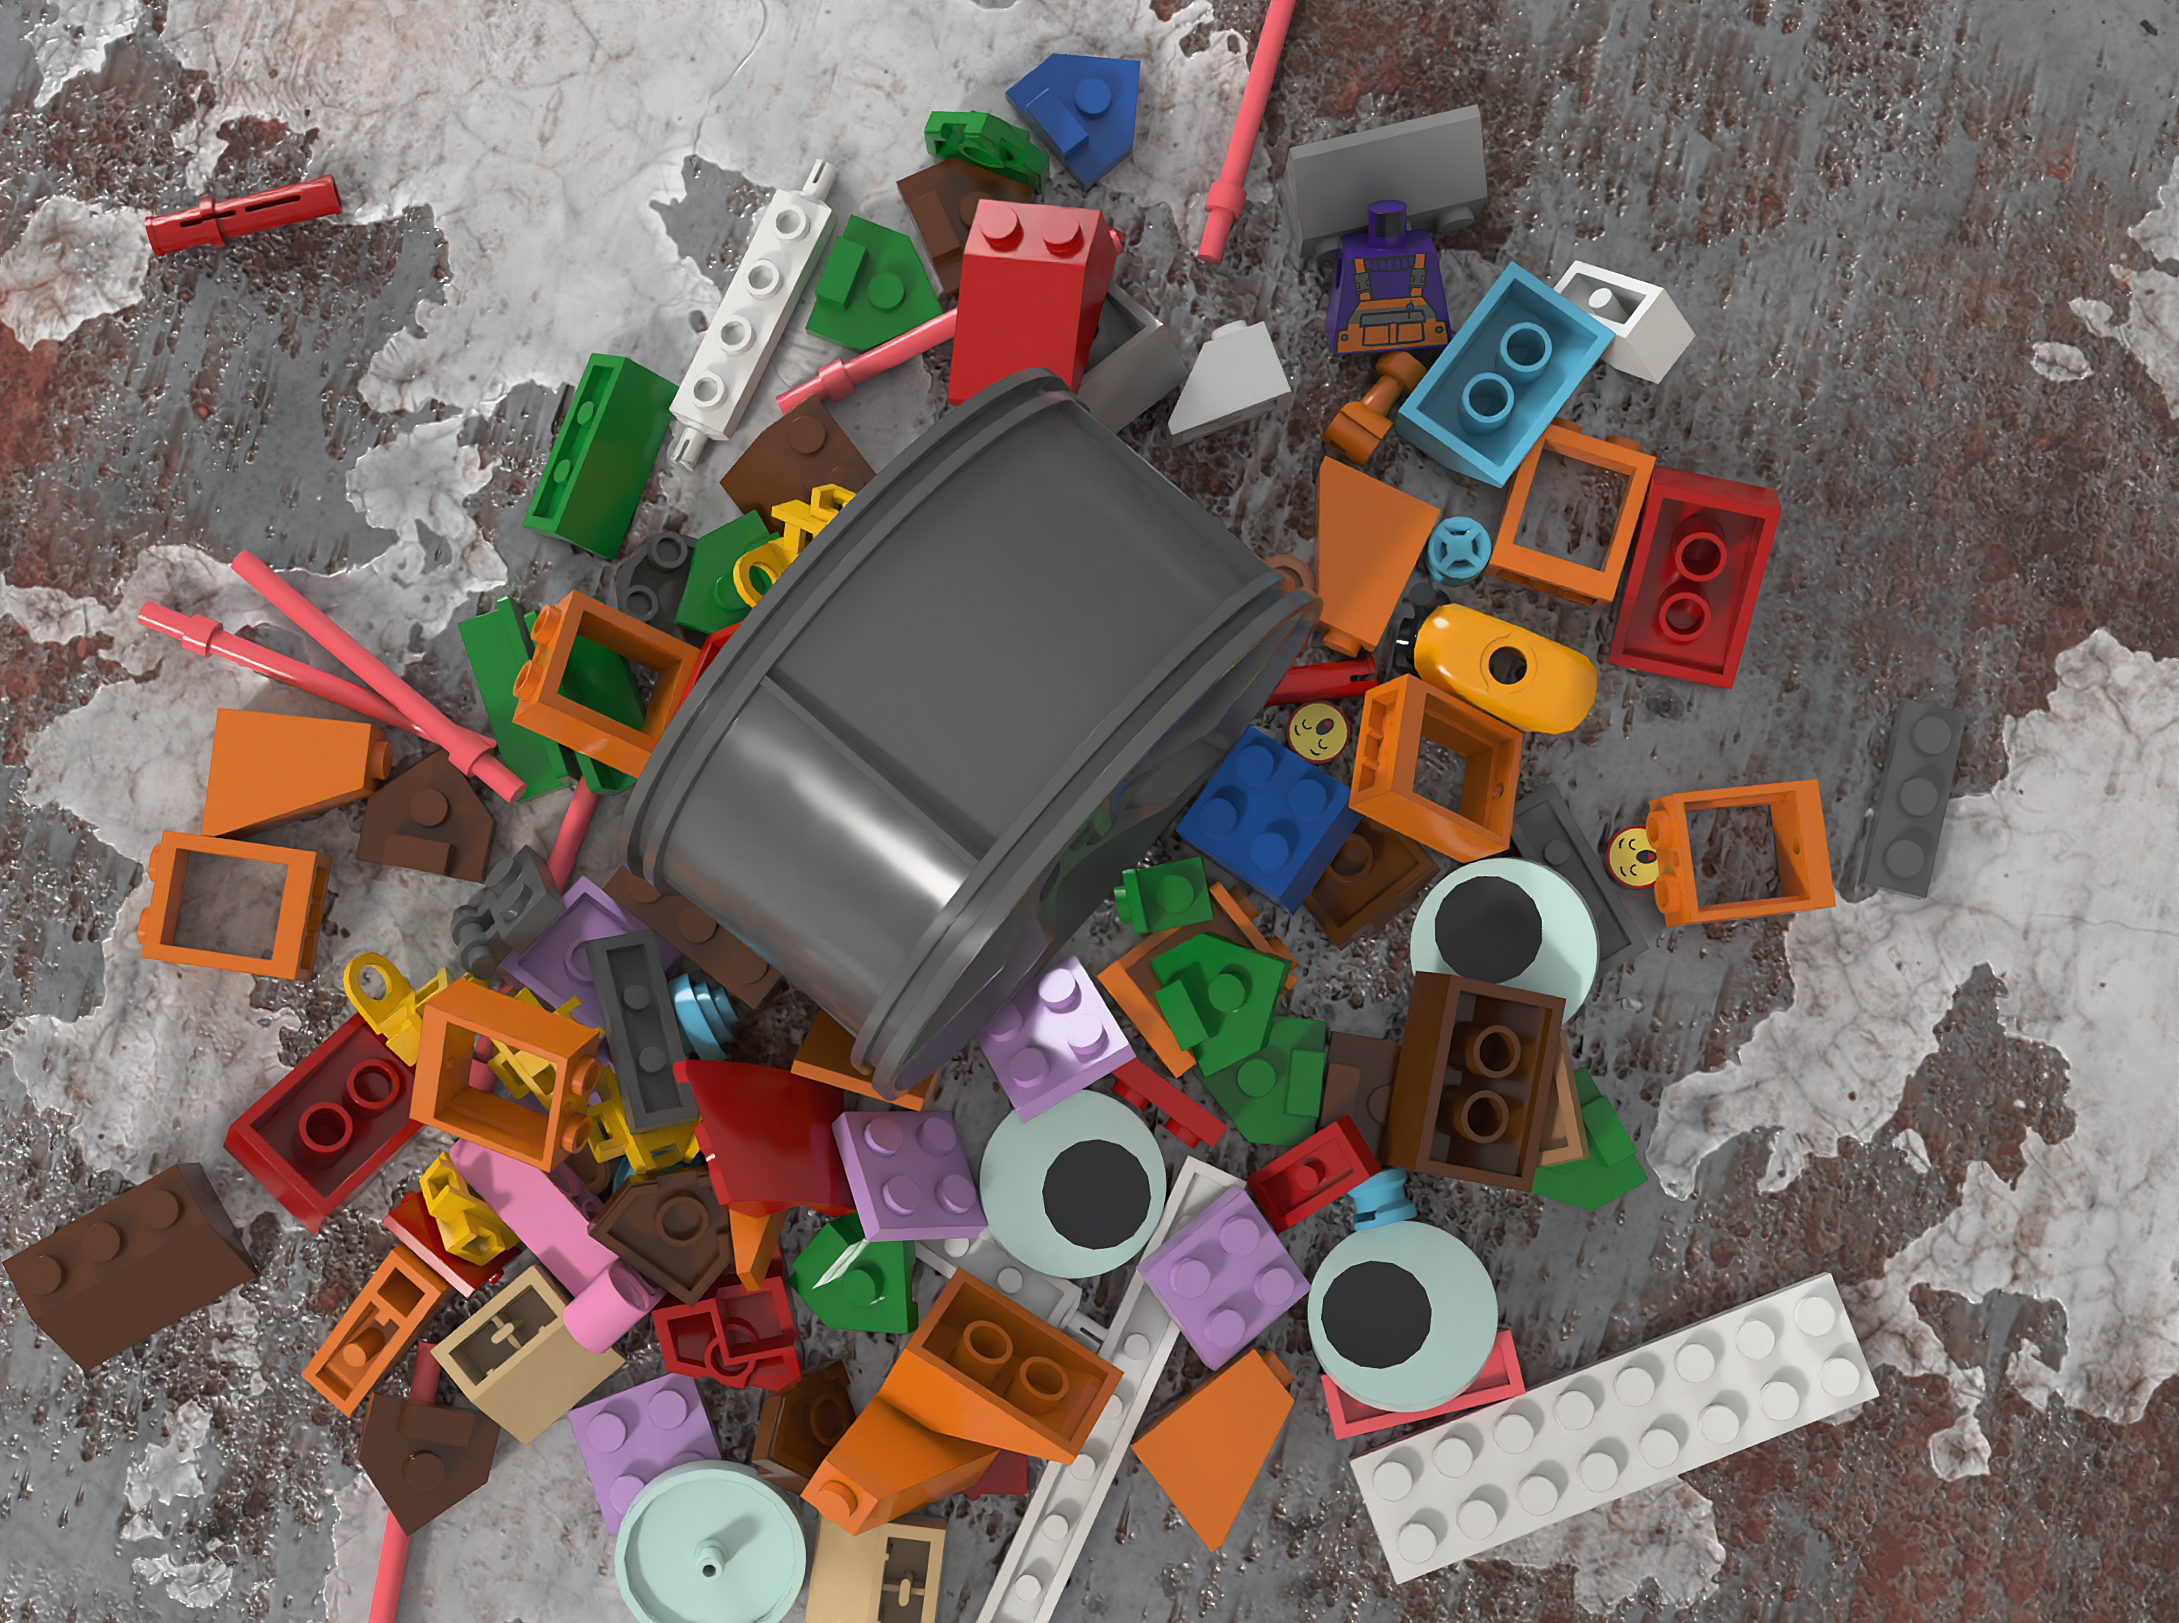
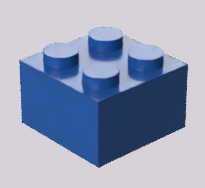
[1175,725,1364,916]

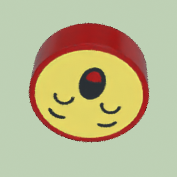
[1285,700,1350,766]
[1603,825,1659,890]

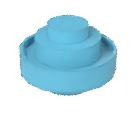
[667,973,740,1061]

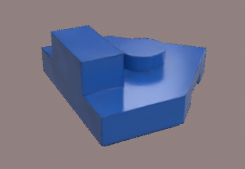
[1005,53,1140,191]

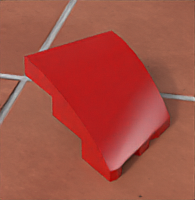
[673,1059,857,1219]
[651,1209,806,1392]

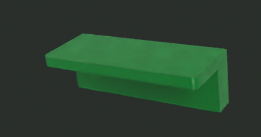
[522,353,680,560]
[457,595,580,804]
[524,595,647,796]

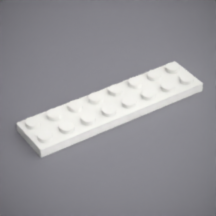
[1347,1272,1880,1585]

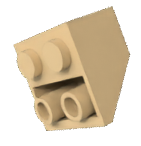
[430,1262,628,1446]
[805,1512,949,1623]

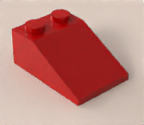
[947,199,1117,406]
[1607,464,1782,690]
[223,997,428,1237]

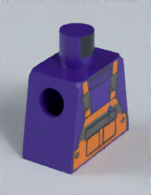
[1325,200,1453,355]

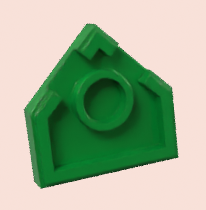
[924,110,1050,196]
[805,214,944,354]
[674,509,781,634]
[1149,931,1292,1077]
[1192,1015,1326,1147]
[1531,1066,1648,1211]
[787,1211,919,1334]

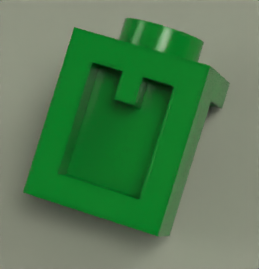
[1114,856,1215,936]

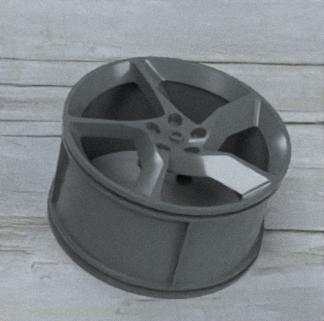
[617,367,1324,1101]

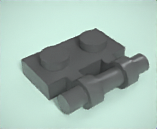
[450,845,566,980]

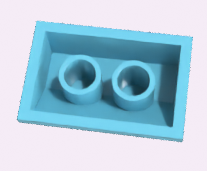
[1394,261,1616,488]

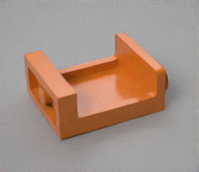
[1096,881,1299,1079]

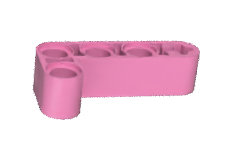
[449,1138,668,1354]

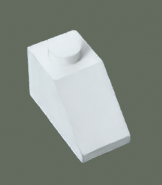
[1553,260,1696,384]
[1166,320,1291,449]

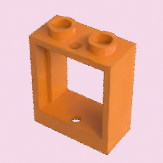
[1482,417,1657,612]
[512,589,701,779]
[1348,673,1524,864]
[1646,779,1836,928]
[137,830,333,982]
[409,978,602,1173]

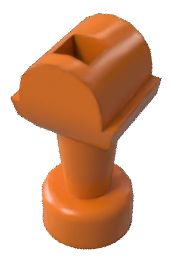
[1321,350,1428,468]

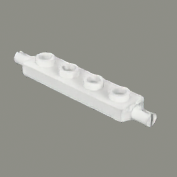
[669,159,840,471]
[914,1227,1109,1353]

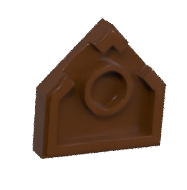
[896,157,1036,299]
[355,748,498,885]
[1302,818,1441,951]
[1315,1031,1401,1166]
[587,1164,734,1308]
[751,1358,857,1499]
[356,1391,501,1537]

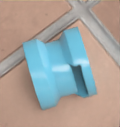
[1422,516,1492,587]
[1346,1166,1417,1231]

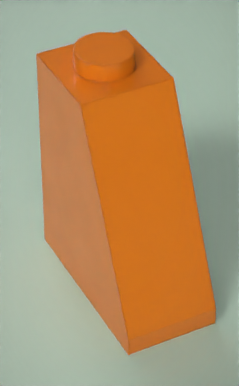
[1314,455,1441,658]
[201,708,393,841]
[1130,1343,1295,1553]
[800,1393,1001,1537]

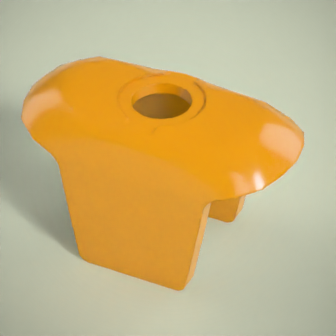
[1414,603,1598,735]

